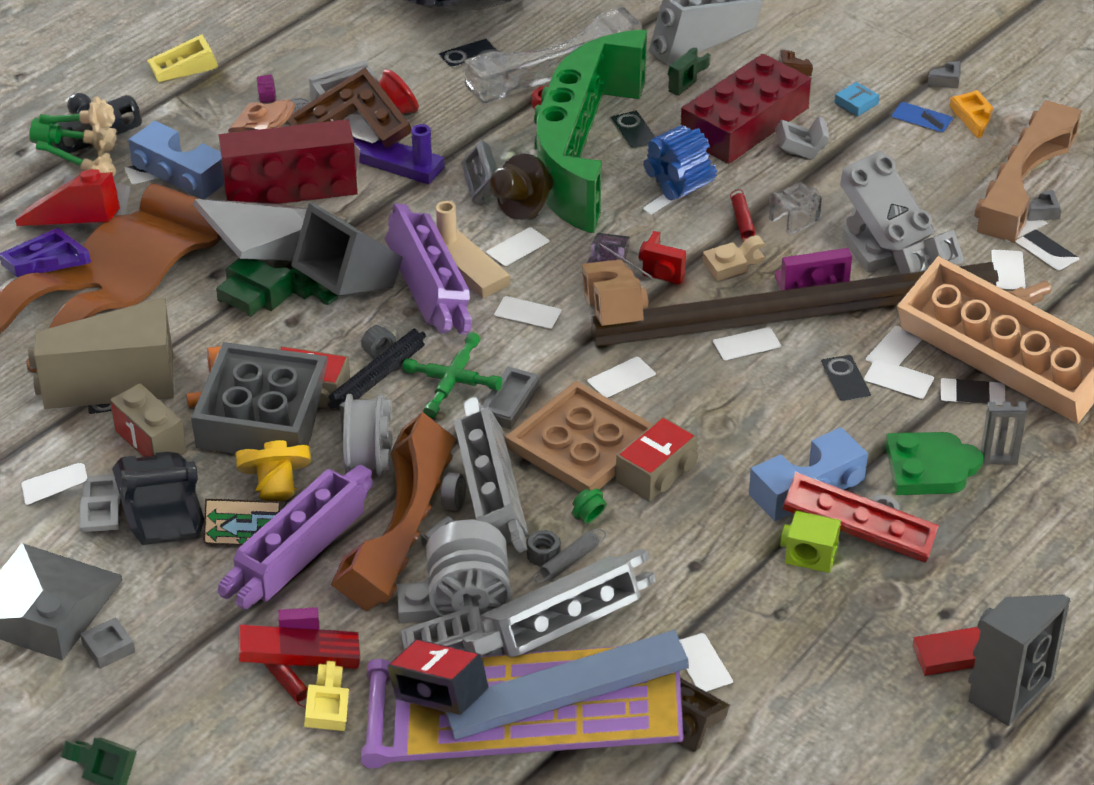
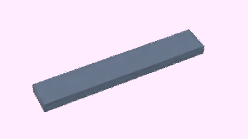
[445,630,689,740]

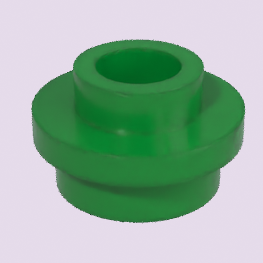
[571,489,607,524]

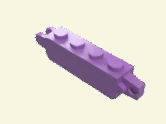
[385,203,472,335]
[217,464,373,610]

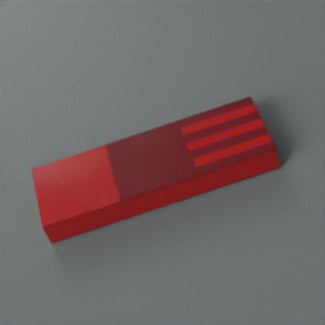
[238,625,360,669]

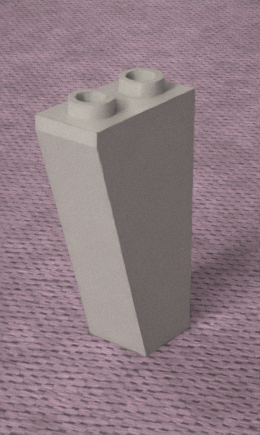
[648,0,763,65]

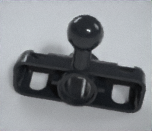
[52,93,142,154]

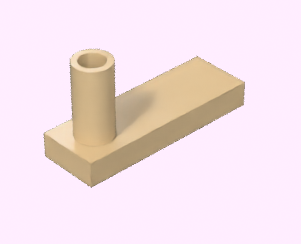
[436,201,510,298]

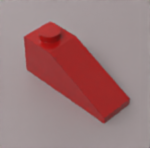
[15,169,120,226]

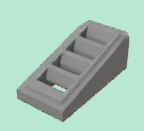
[401,606,482,650]

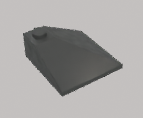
[0,543,122,661]

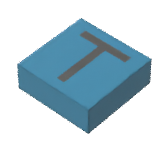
[834,82,879,117]

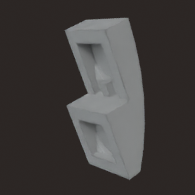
[893,229,965,274]
[80,474,122,532]

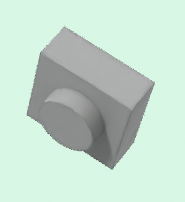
[397,582,438,623]

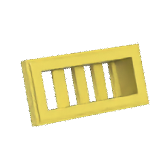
[147,34,219,82]

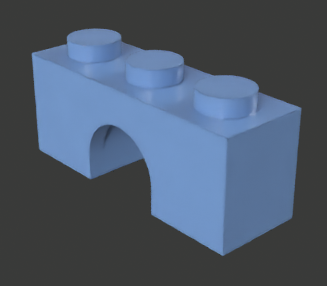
[128,121,224,199]
[749,427,868,521]

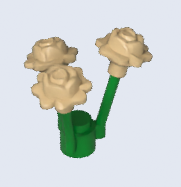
[29,96,117,176]

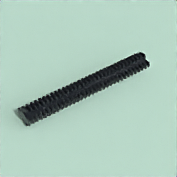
[328,328,427,411]

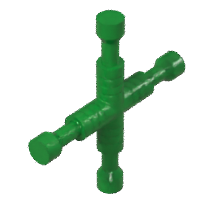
[403,332,503,418]

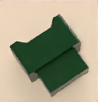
[216,258,294,317]

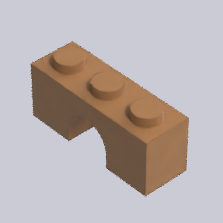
[581,259,648,326]

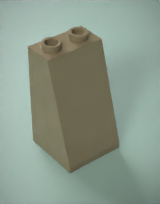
[28,298,174,409]

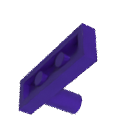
[353,124,445,185]

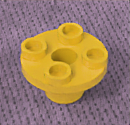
[235,440,311,501]

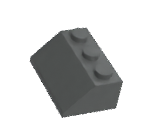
[968,594,1070,726]

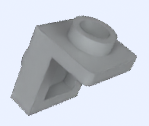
[775,116,829,160]

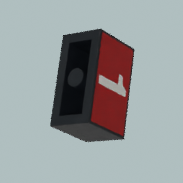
[387,639,489,715]

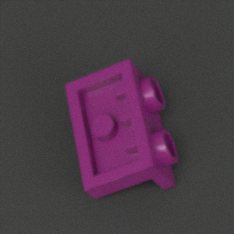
[775,248,852,290]

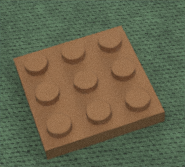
[505,380,653,492]

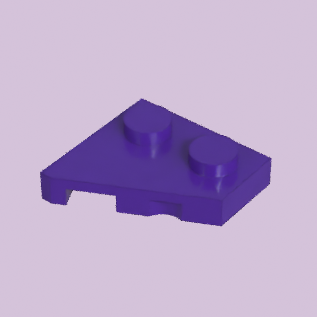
[0,228,91,277]

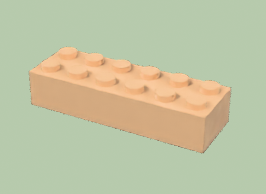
[897,256,1094,424]

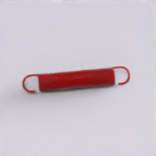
[730,189,755,242]
[263,663,308,707]

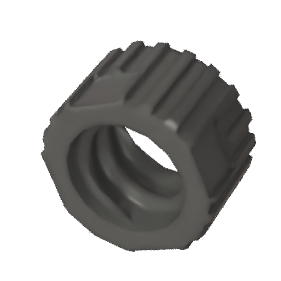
[361,325,396,359]
[527,530,561,567]

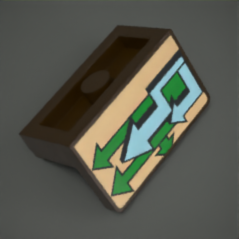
[203,499,286,546]

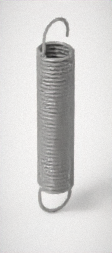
[533,529,607,582]

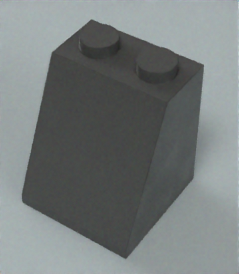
[291,203,403,295]

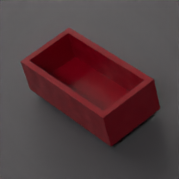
[681,53,811,164]
[218,119,358,204]

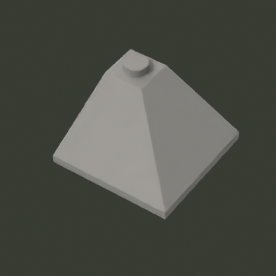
[193,199,307,261]

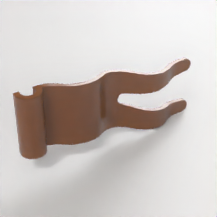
[0,183,222,373]

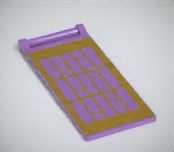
[361,646,683,768]

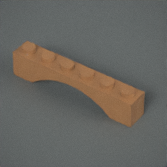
[974,100,1082,243]

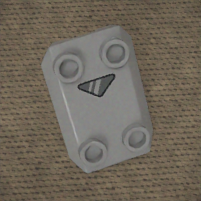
[840,151,935,252]

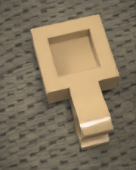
[703,235,765,282]

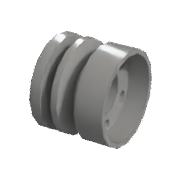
[426,519,511,617]

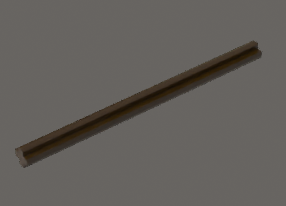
[591,262,999,347]

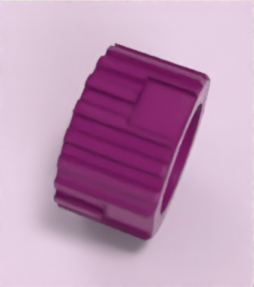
[257,74,276,103]

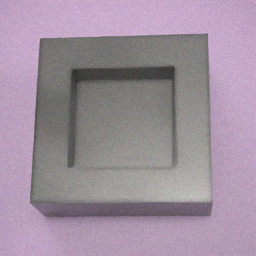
[80,617,135,669]

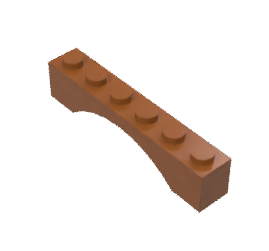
[331,412,456,612]

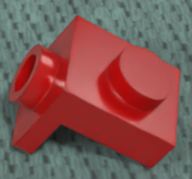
[639,231,686,285]

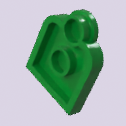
[885,432,984,495]

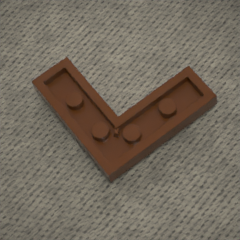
[287,68,412,149]

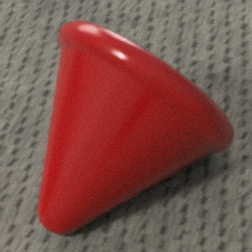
[379,69,419,114]

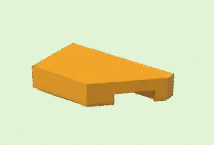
[949,90,993,138]

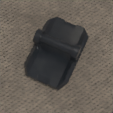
[112,451,204,545]

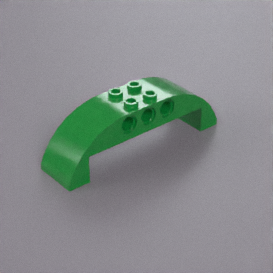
[534,30,647,233]

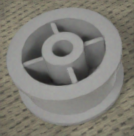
[343,394,393,476]

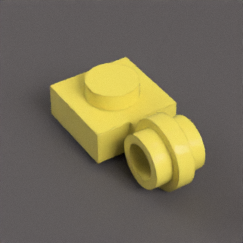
[304,661,349,731]

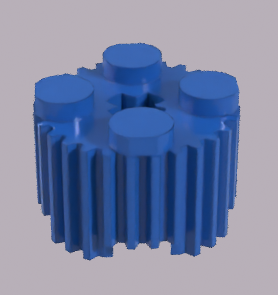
[643,125,717,200]

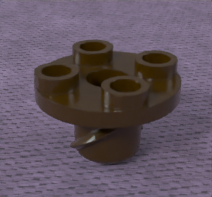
[490,153,554,220]

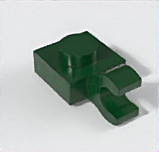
[668,47,710,96]
[290,267,338,305]
[61,738,137,785]

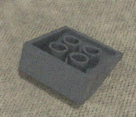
[191,342,328,454]

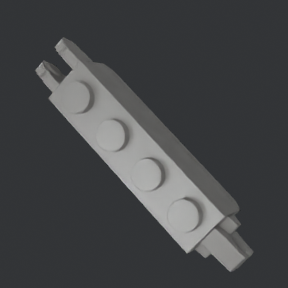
[454,397,529,553]
[462,549,656,657]

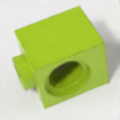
[780,511,841,573]

